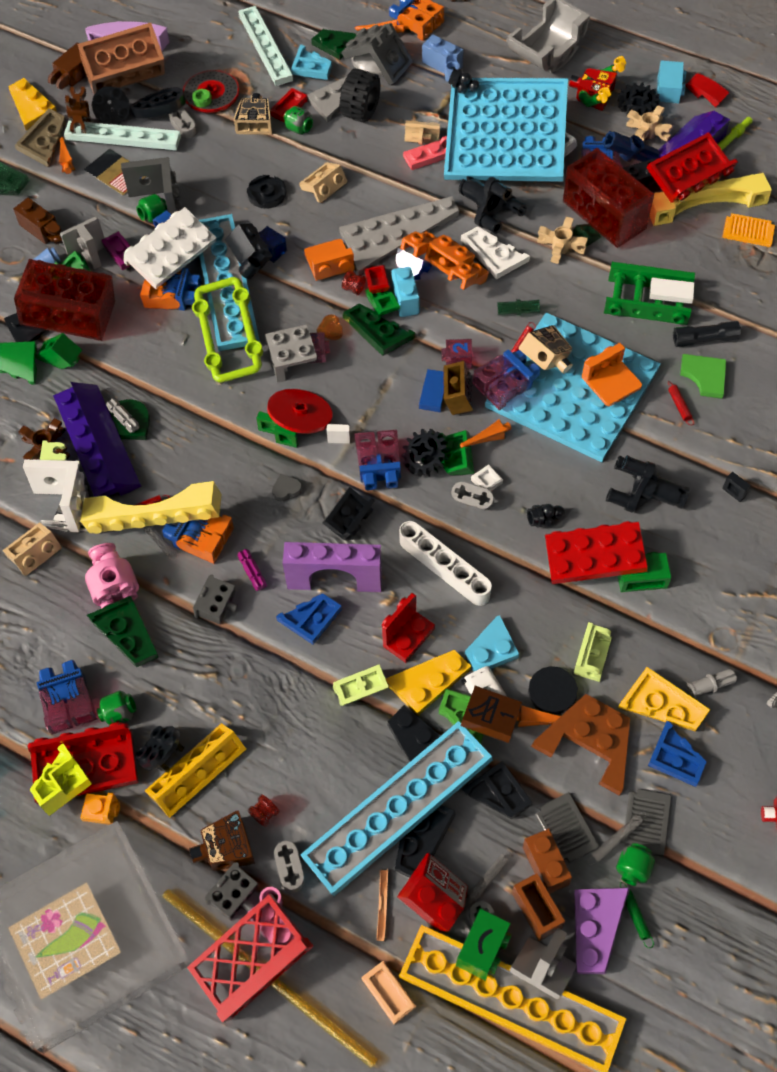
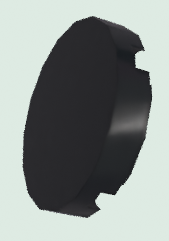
[247,175,286,209]
[528,666,578,715]

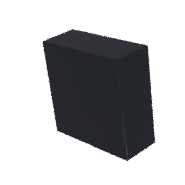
[722,471,751,502]

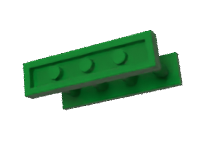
[604,262,695,325]

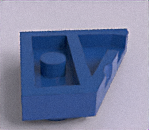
[276,593,342,645]
[648,721,706,787]

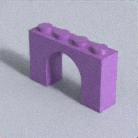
[283,542,382,592]

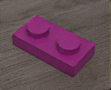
[101,231,131,271]

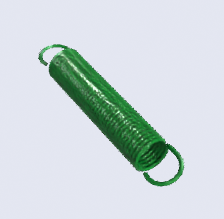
[620,882,654,948]

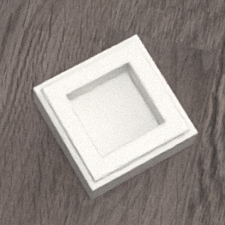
[327,424,350,444]
[471,464,503,495]

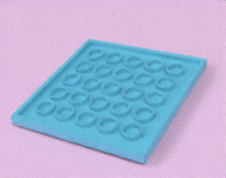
[444,78,568,182]
[485,313,661,462]

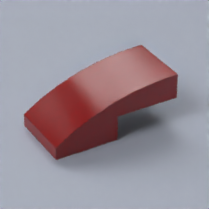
[686,73,729,108]

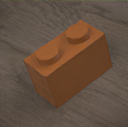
[523,829,572,894]
[512,873,565,941]

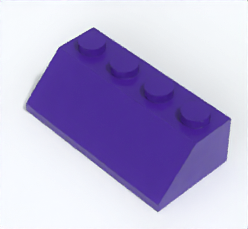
[658,111,730,158]

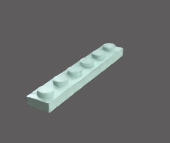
[238,6,293,86]
[64,120,181,150]

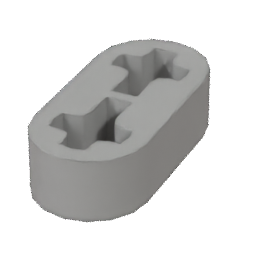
[169,108,197,138]
[451,482,494,510]
[274,841,305,893]

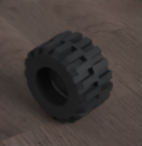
[340,68,381,123]

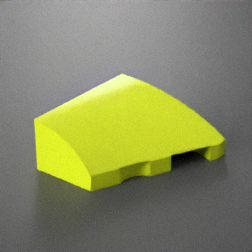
[30,744,92,816]

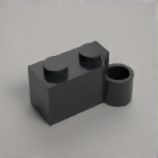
[225,223,273,279]

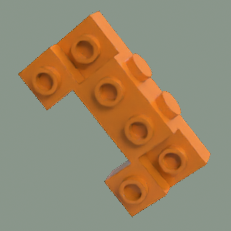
[401,231,489,290]

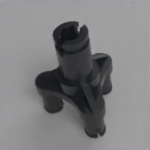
[459,176,527,234]
[606,455,690,513]

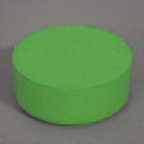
[192,89,212,108]

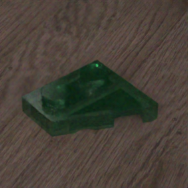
[0,162,30,195]

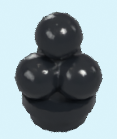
[448,68,480,94]
[527,504,565,528]

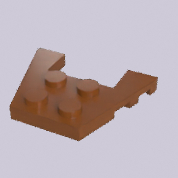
[531,694,630,795]

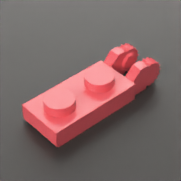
[403,136,447,170]

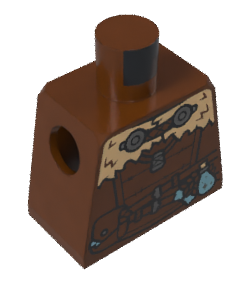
[189,810,255,871]

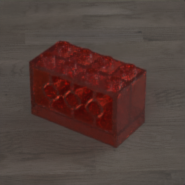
[562,148,654,248]
[14,259,115,341]

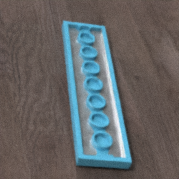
[199,214,260,351]
[300,721,493,897]

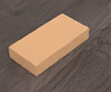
[361,961,416,1025]

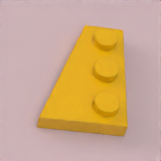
[8,78,57,131]
[385,650,471,716]
[618,667,710,731]

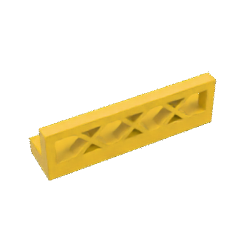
[145,723,246,818]

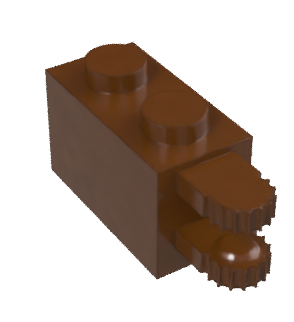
[47,42,86,90]
[13,197,63,245]

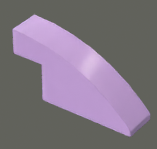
[85,21,169,51]

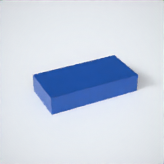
[419,369,444,412]

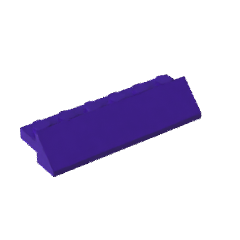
[53,382,142,497]

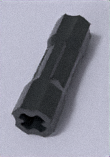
[673,321,741,347]

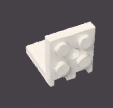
[23,460,89,532]

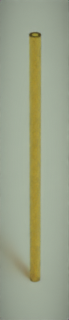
[162,889,378,1069]

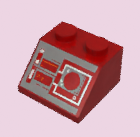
[397,853,468,932]

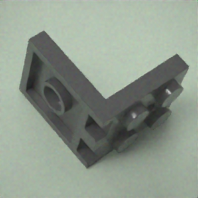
[341,23,413,85]
[121,157,181,215]

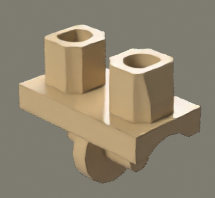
[405,120,440,145]

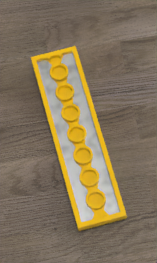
[399,925,626,1072]

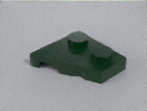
[311,29,357,60]

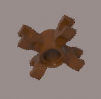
[65,87,91,133]
[18,418,70,460]

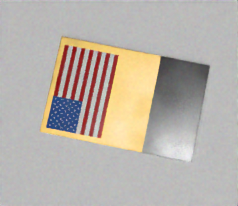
[83,149,146,195]

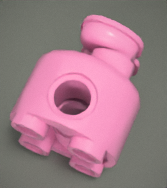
[85,543,139,608]

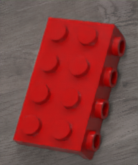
[646,132,738,203]
[545,521,647,584]
[27,722,138,804]

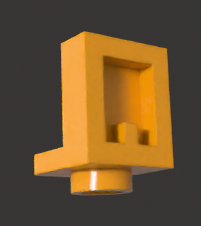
[80,792,120,825]

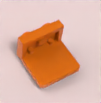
[304,239,355,281]
[582,343,642,406]

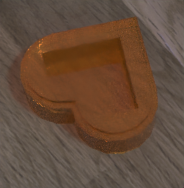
[316,314,343,340]

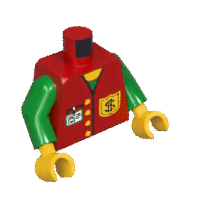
[569,56,626,111]

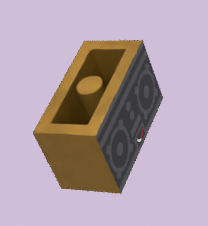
[443,361,473,415]

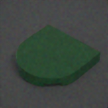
[109,399,150,440]

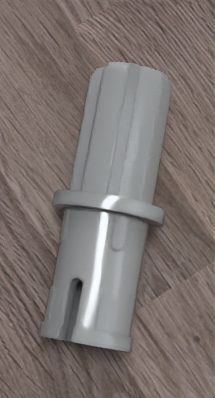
[687,669,737,698]

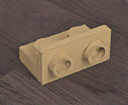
[299,162,347,203]
[2,522,62,576]

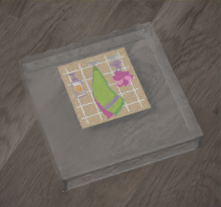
[0,821,191,1054]

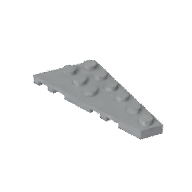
[339,196,459,276]

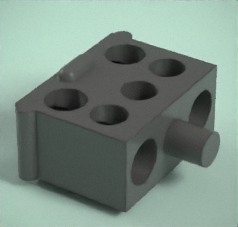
[193,575,238,624]
[205,862,258,921]

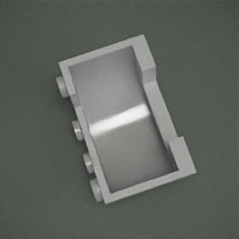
[506,0,590,73]

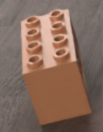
[78,22,165,94]

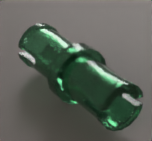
[497,299,540,316]

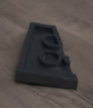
[387,705,440,762]
[395,805,456,878]

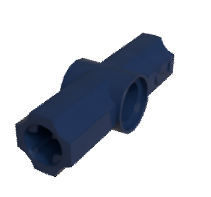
[603,131,659,162]

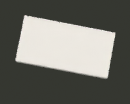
[649,278,694,304]

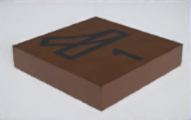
[460,686,522,743]

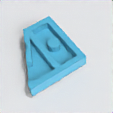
[291,45,332,80]
[465,615,519,672]

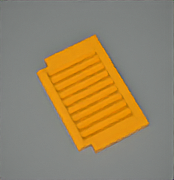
[722,213,775,247]

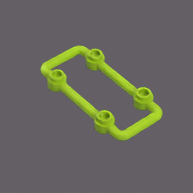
[192,277,263,383]

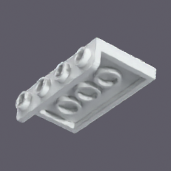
[124,207,217,289]

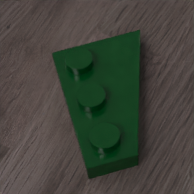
[343,303,416,356]
[86,596,159,668]

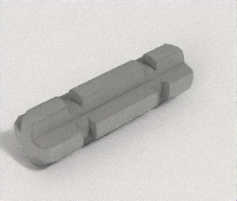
[106,399,139,433]

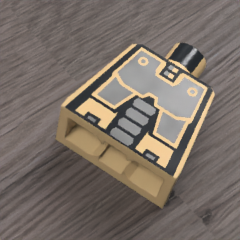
[234,93,272,135]
[518,325,573,374]

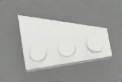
[461,226,530,279]

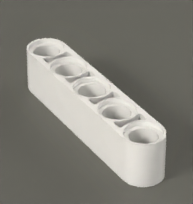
[399,521,492,606]

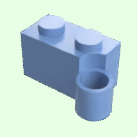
[422,34,463,82]

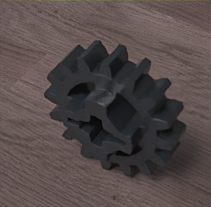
[618,83,660,116]
[401,428,450,477]

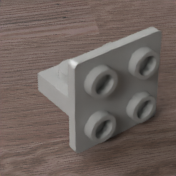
[60,216,104,269]
[510,928,577,1000]

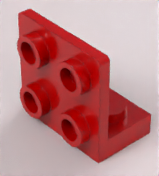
[382,593,435,663]

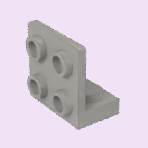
[265,325,317,383]

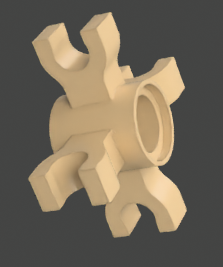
[626,105,673,142]
[537,217,588,264]

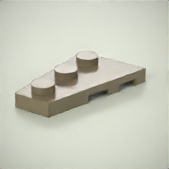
[15,108,66,167]

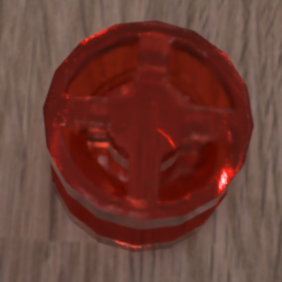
[342,270,366,295]
[247,794,280,827]

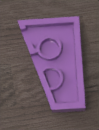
[574,888,629,974]

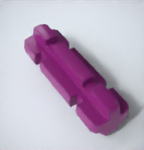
[238,549,267,591]

